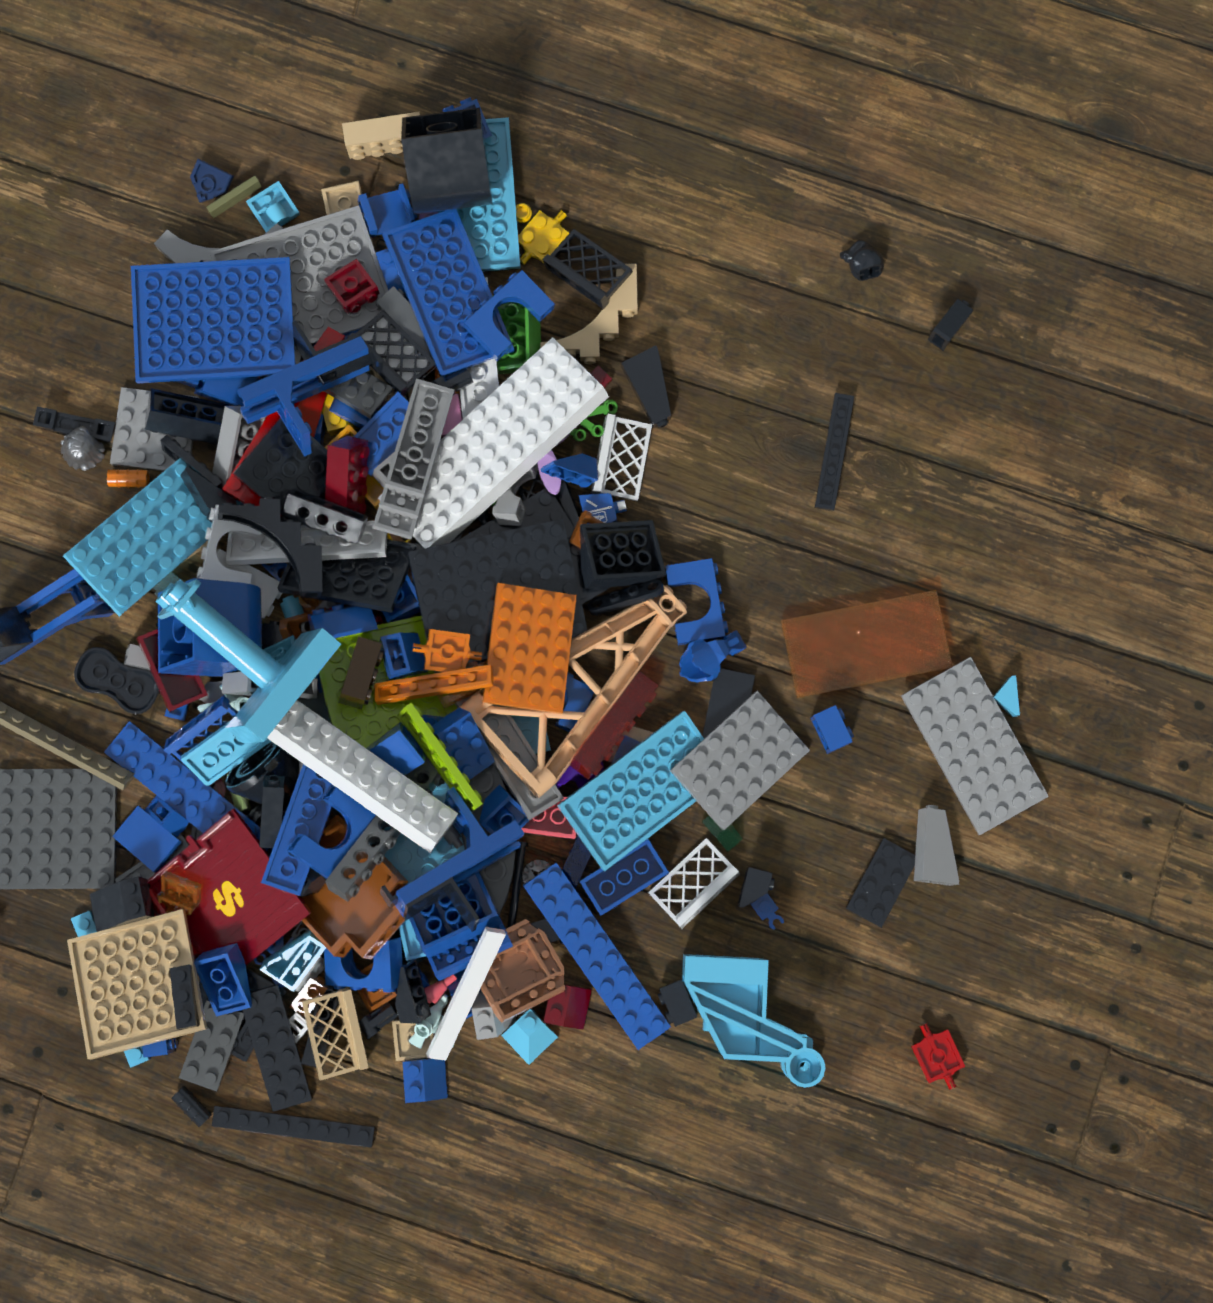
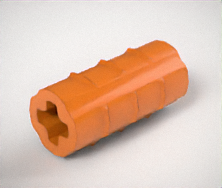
[107,469,150,488]

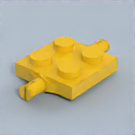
[518,210,569,265]

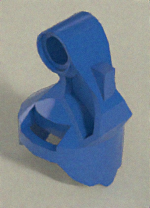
[679,630,747,682]

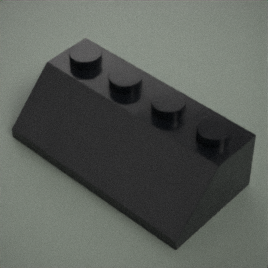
[145,388,228,445]

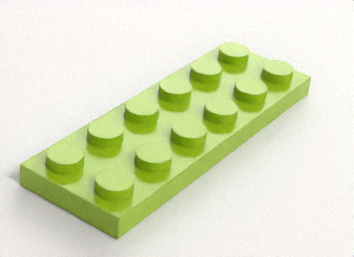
[398,703,483,813]

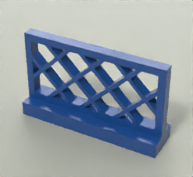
[164,695,238,765]

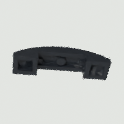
[33,406,115,442]

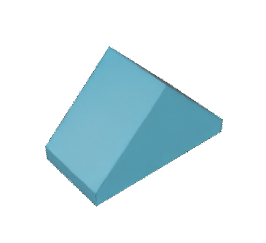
[993,675,1020,717]

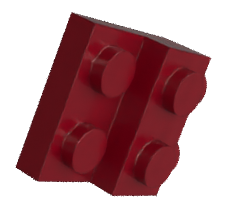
[324,258,380,314]

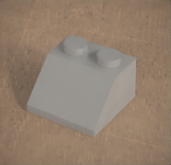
[471,992,516,1040]

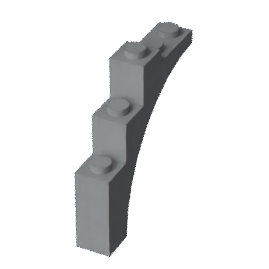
[154,223,283,263]

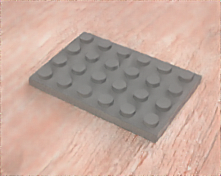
[670,691,810,830]

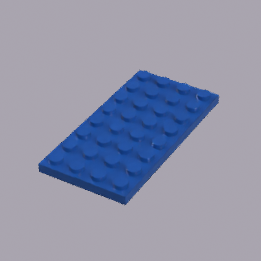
[382,209,514,377]

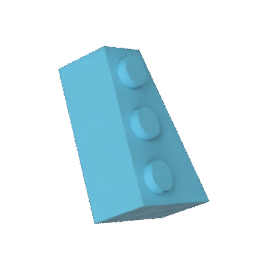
[260,929,326,992]

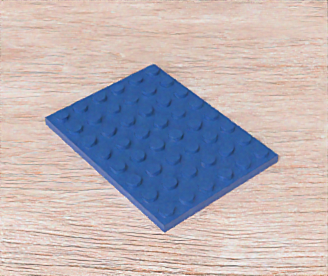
[131,257,296,383]

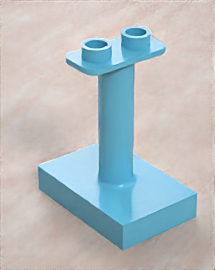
[155,579,341,743]

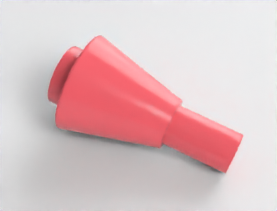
[424,974,457,1005]

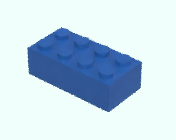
[580,839,669,916]

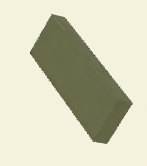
[206,176,261,219]

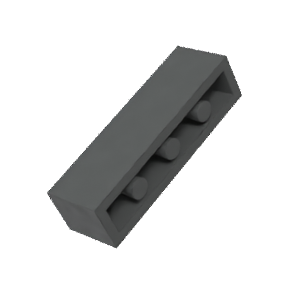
[376,286,433,359]

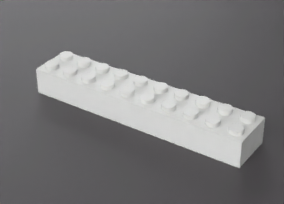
[267,700,458,853]

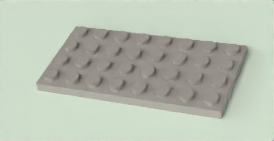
[901,657,1049,835]

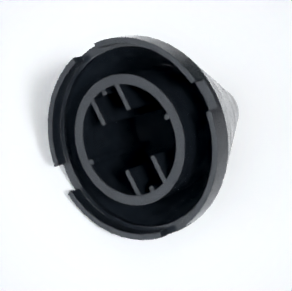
[225,741,300,813]

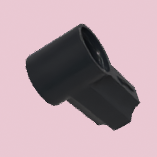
[432,368,473,395]
[358,1002,398,1040]

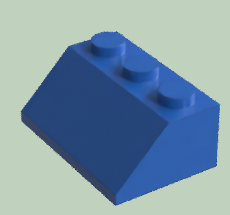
[307,604,378,638]

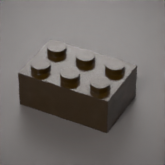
[338,636,384,710]

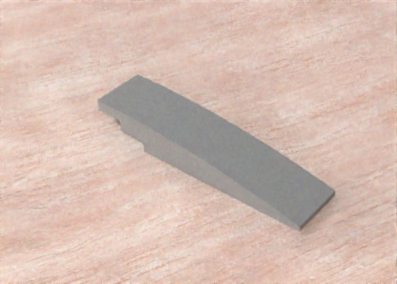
[373,378,454,539]

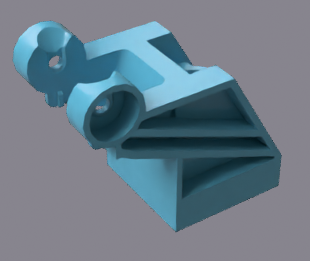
[682,954,825,1088]

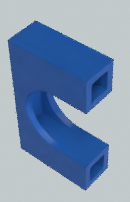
[464,270,555,361]
[665,558,728,646]
[555,672,594,732]
[287,785,376,879]
[324,937,402,993]

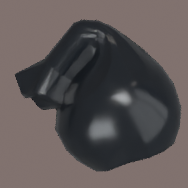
[840,240,884,281]

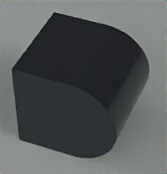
[401,107,493,214]

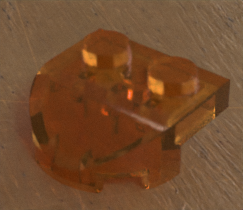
[157,871,201,916]

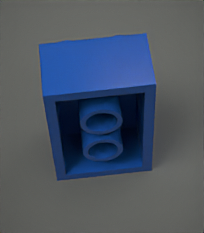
[432,707,495,780]

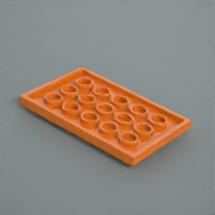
[482,583,577,714]

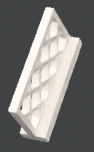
[590,414,652,501]
[648,838,740,929]

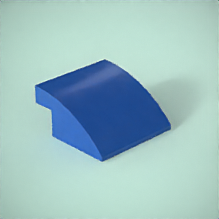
[409,872,513,981]

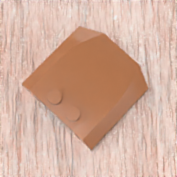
[481,919,565,1023]

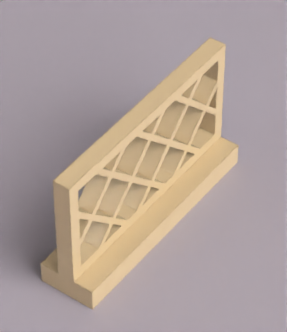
[301,987,369,1081]

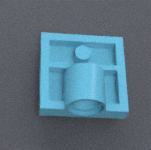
[246,181,300,232]

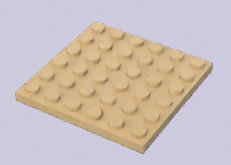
[67,909,207,1060]

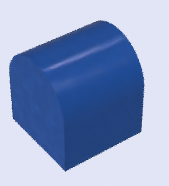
[158,578,262,676]

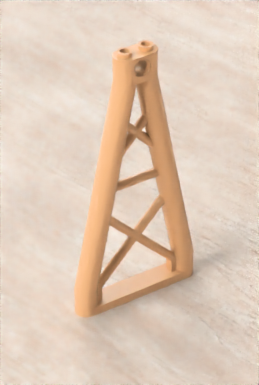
[458,585,687,798]

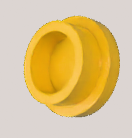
[516,203,532,223]

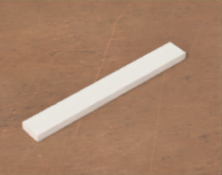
[426,927,506,1061]

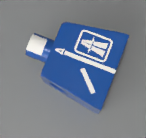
[579,493,627,524]

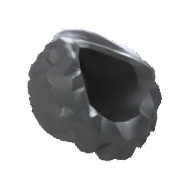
[61,426,105,471]

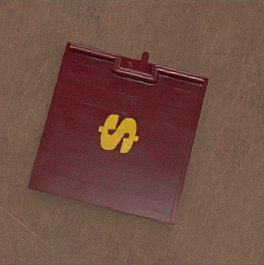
[148,808,312,965]

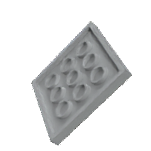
[110,387,199,471]

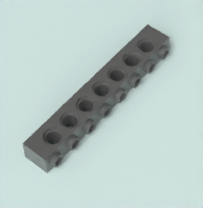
[325,757,444,902]

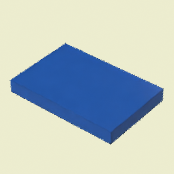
[112,806,181,873]

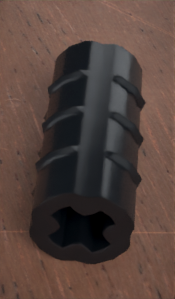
[171,1086,212,1127]

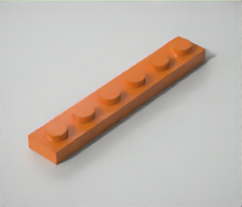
[374,665,494,705]

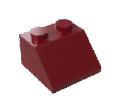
[544,984,592,1030]

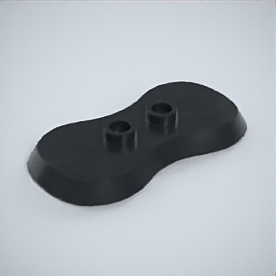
[74,647,159,714]

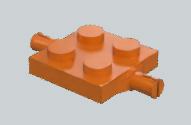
[412,629,482,672]

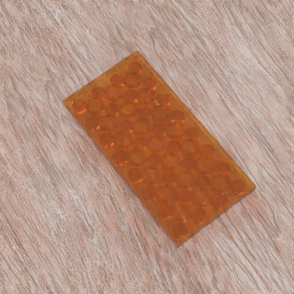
[781,590,953,698]

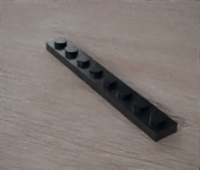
[212,1105,375,1148]

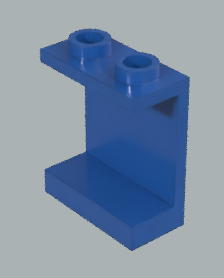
[357,184,417,238]

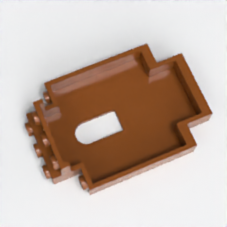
[300,814,408,959]

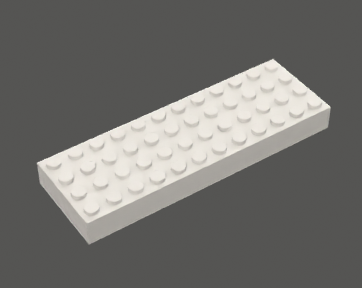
[378,337,609,548]

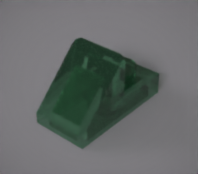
[702,816,743,852]

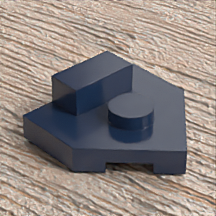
[190,159,234,203]

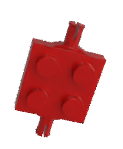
[911,1023,965,1090]

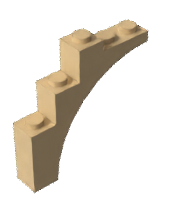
[541,264,638,364]

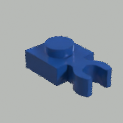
[751,893,784,930]

